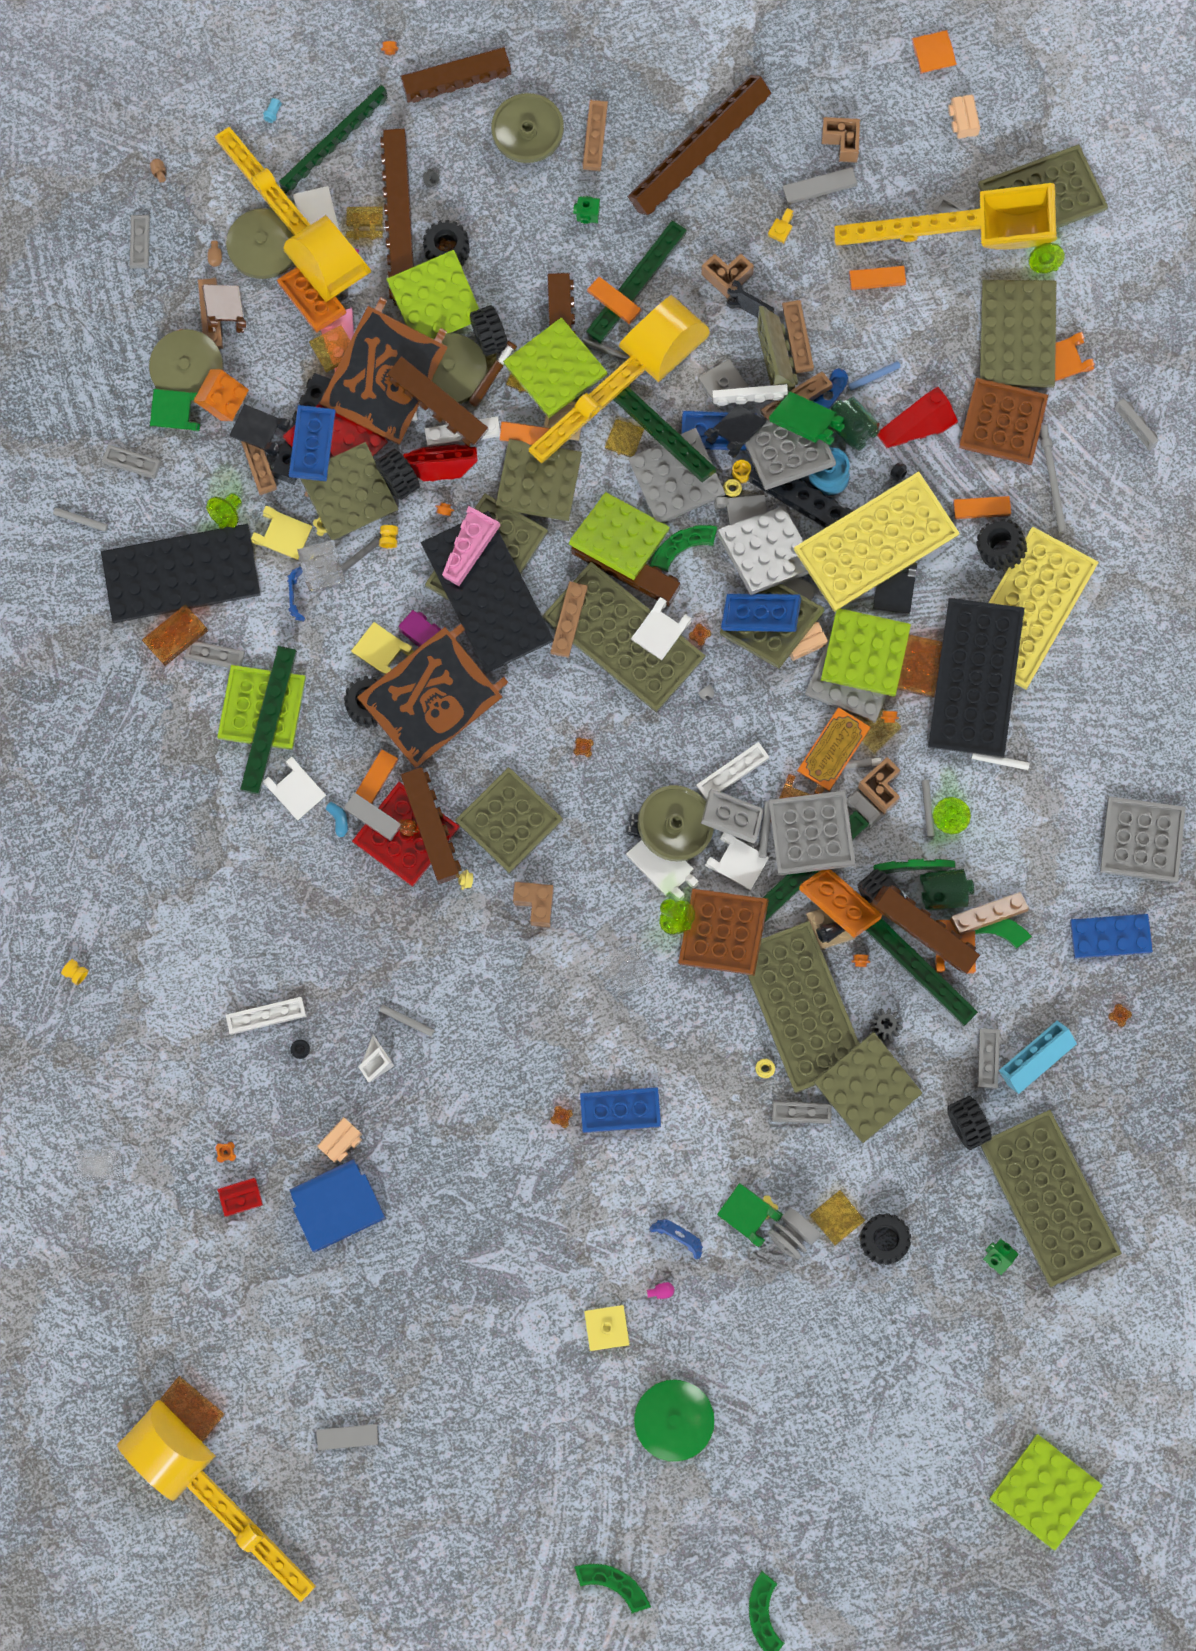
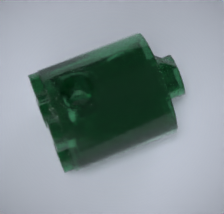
[830,397,880,451]
[920,868,974,911]

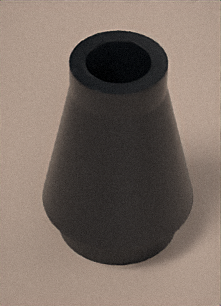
[816,922,845,943]

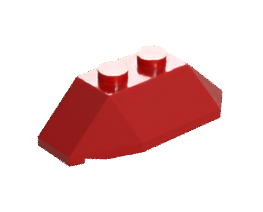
[402,444,478,482]

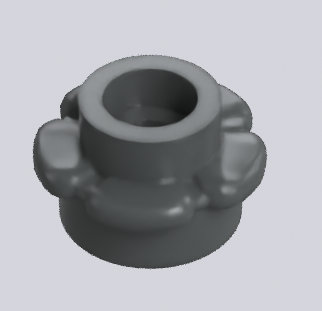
[423,169,440,187]

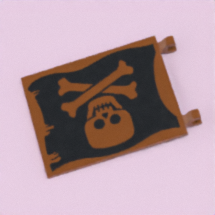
[319,297,447,445]
[357,624,509,768]

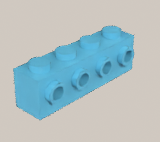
[999,1021,1077,1094]

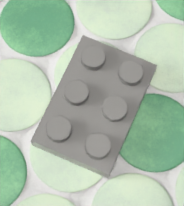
[701,789,764,843]

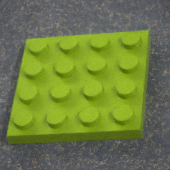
[386,250,479,339]
[503,318,607,418]
[569,492,670,580]
[821,608,911,697]
[217,665,306,750]
[989,1434,1103,1551]

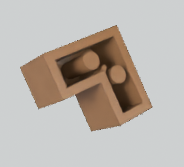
[822,117,860,162]
[701,254,754,299]
[858,757,901,815]
[513,882,554,927]

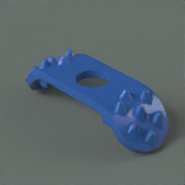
[813,368,848,409]
[287,567,305,622]
[649,1219,703,1259]

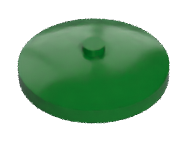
[634,1380,715,1462]

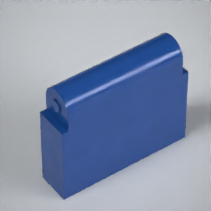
[289,1159,386,1253]

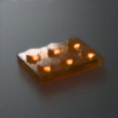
[142,605,208,666]
[897,634,942,698]
[159,1376,225,1443]

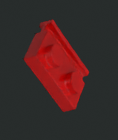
[217,1178,264,1217]

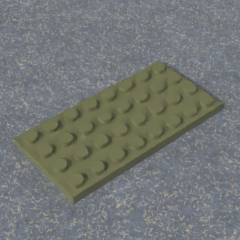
[542,562,706,713]
[747,921,859,1093]
[980,1110,1122,1288]

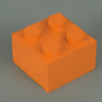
[194,369,249,421]

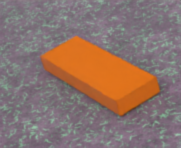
[849,266,906,290]
[587,276,641,325]
[500,421,551,445]
[953,496,1011,519]
[356,749,398,804]

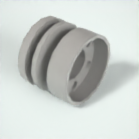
[768,1207,821,1261]

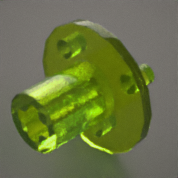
[1028,243,1065,274]
[206,493,242,529]
[932,797,971,835]
[659,899,695,935]

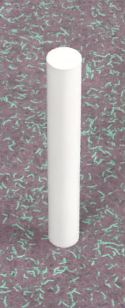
[971,754,1030,770]

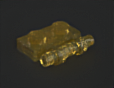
[346,207,384,240]

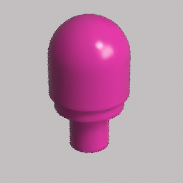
[646,1282,675,1300]

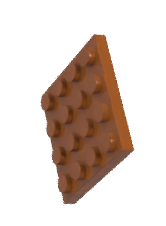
[959,378,1049,465]
[678,889,769,976]

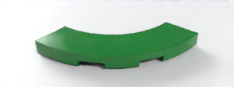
[650,525,718,572]
[873,859,956,874]
[975,919,1032,949]
[574,1563,651,1614]
[748,1570,785,1651]

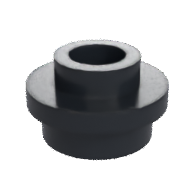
[890,463,907,481]
[290,1040,310,1059]

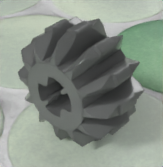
[869,1008,903,1041]

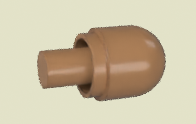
[150,158,166,183]
[207,241,222,267]

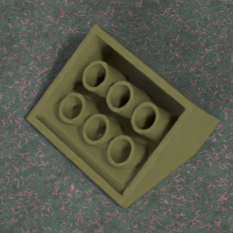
[757,306,798,392]

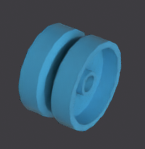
[809,447,850,496]

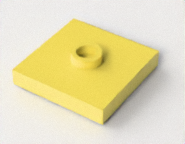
[584,1305,629,1351]

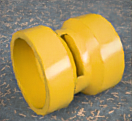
[732,460,751,484]
[379,525,399,549]
[61,959,89,985]

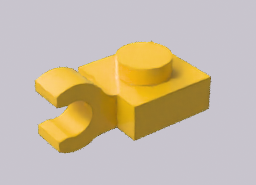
[768,208,794,244]

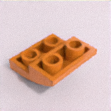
[912,30,957,74]

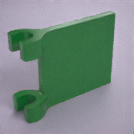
[150,389,201,431]
[717,1183,784,1247]

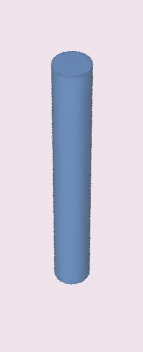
[848,361,901,391]

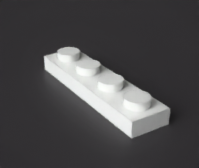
[713,384,788,406]
[425,416,500,447]
[696,742,770,800]
[226,997,306,1035]

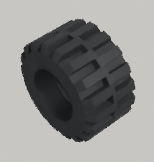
[423,220,470,266]
[470,305,507,356]
[375,449,420,500]
[976,519,1027,571]
[344,676,378,728]
[857,869,905,921]
[947,1095,992,1150]
[860,1213,911,1265]

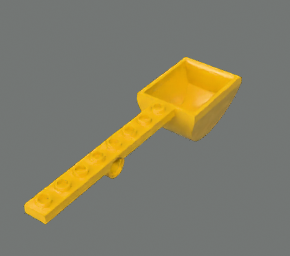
[215,127,371,302]
[835,183,1057,250]
[529,295,710,463]
[117,1400,316,1602]

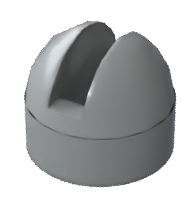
[698,684,715,701]

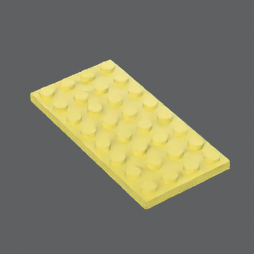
[794,472,960,612]
[989,526,1099,690]

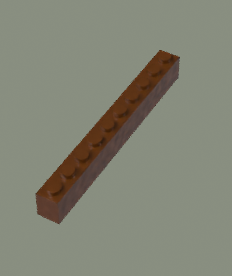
[627,74,772,215]
[380,128,414,306]

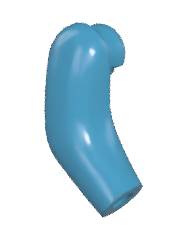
[326,802,348,837]

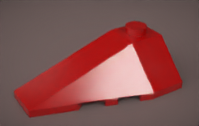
[876,386,958,448]

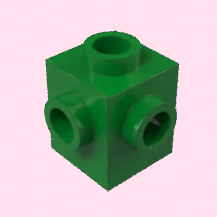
[573,196,600,224]
[983,1239,1019,1275]

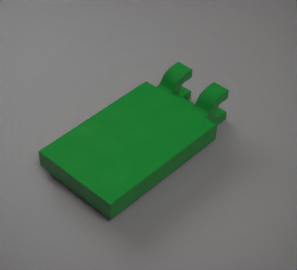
[769,391,845,445]

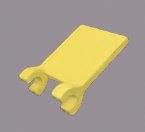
[251,506,312,560]
[351,622,414,675]

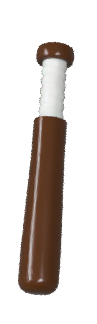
[469,340,517,407]

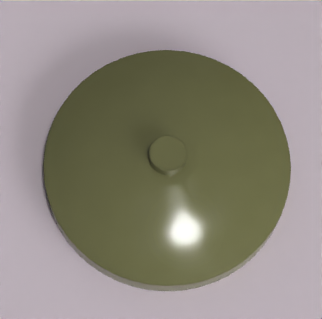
[491,93,564,163]
[226,208,294,279]
[149,329,224,404]
[431,334,487,404]
[638,785,714,862]

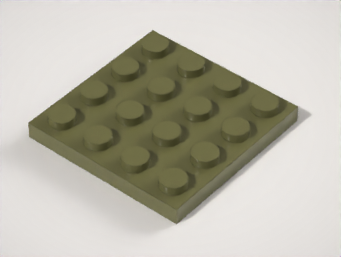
[496,439,582,521]
[300,442,399,542]
[720,584,824,669]
[455,767,563,874]
[813,1032,923,1143]

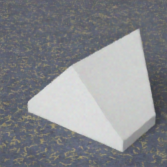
[358,1035,394,1082]

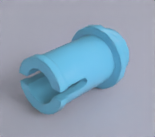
[263,98,282,123]

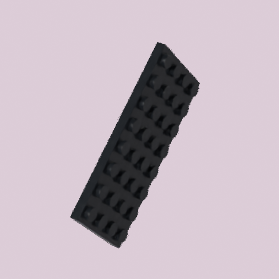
[420,511,554,674]
[101,523,261,624]
[928,598,1025,758]

